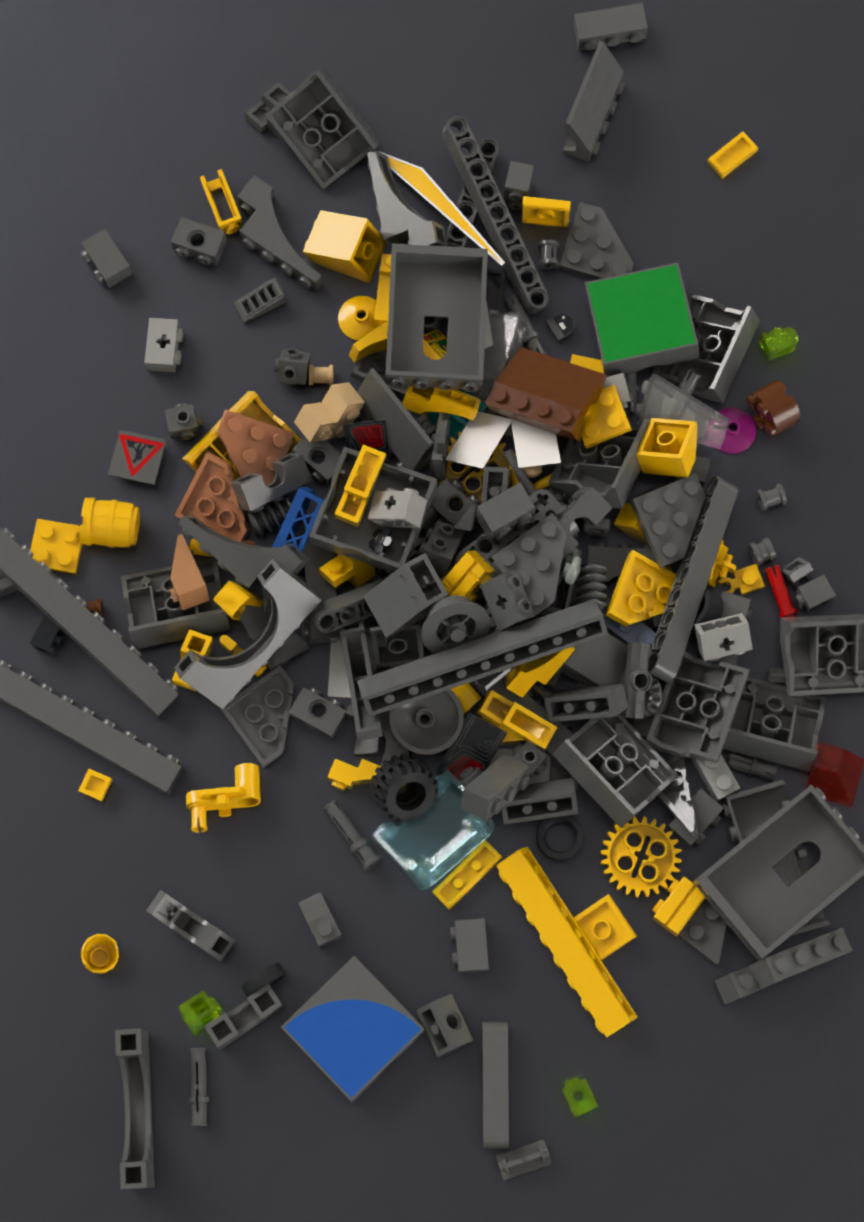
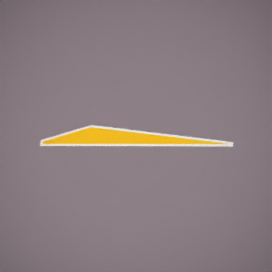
[378,151,505,266]

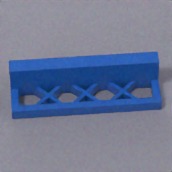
[272,487,325,552]

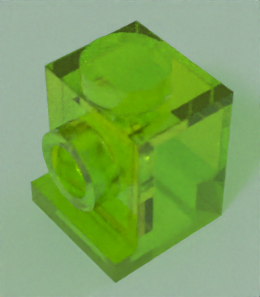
[759,326,798,361]
[178,990,220,1036]
[561,1076,598,1118]

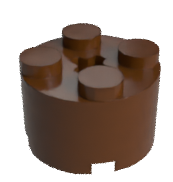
[746,380,801,437]

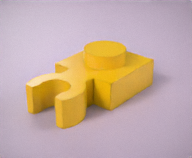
[718,564,765,596]

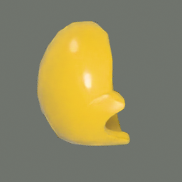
[81,934,119,974]

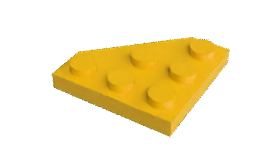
[605,550,676,627]

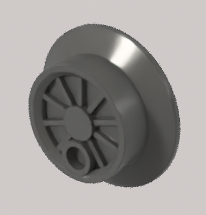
[421,595,490,653]

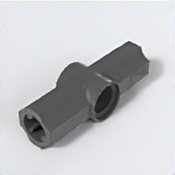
[620,642,652,719]

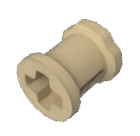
[309,364,334,386]

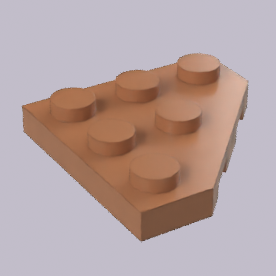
[217,410,294,485]
[175,452,249,542]

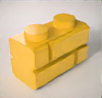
[441,550,495,602]
[652,876,705,937]

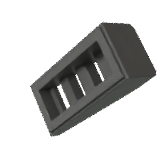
[233,277,286,324]

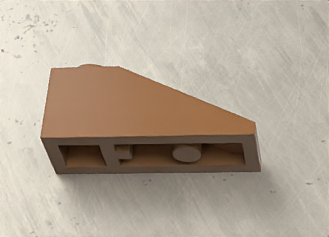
[169,534,210,611]

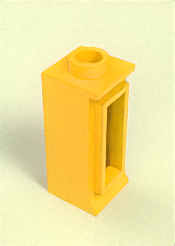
[200,169,243,234]

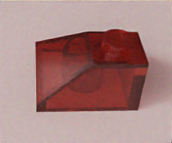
[805,742,864,807]

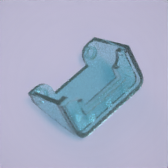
[372,769,495,890]

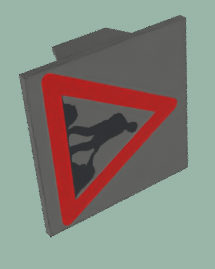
[108,430,166,485]

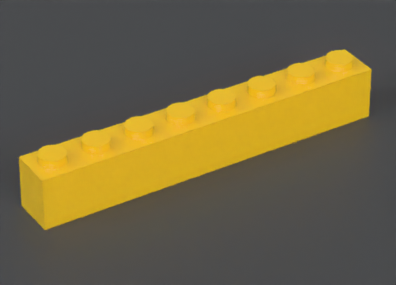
[496,847,638,1038]

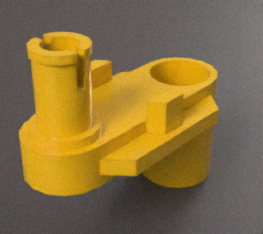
[186,763,261,833]

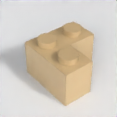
[294,382,365,442]

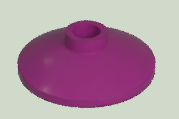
[708,407,756,454]

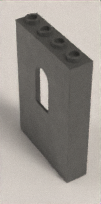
[385,243,488,392]
[693,785,864,961]

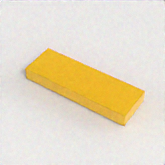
[432,840,503,910]

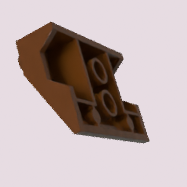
[485,347,607,442]

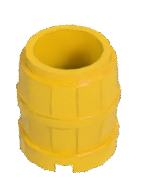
[80,497,140,548]

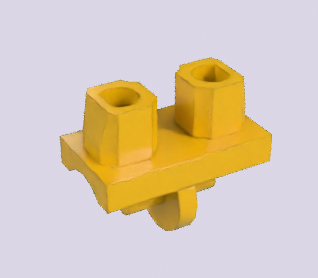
[707,540,737,589]

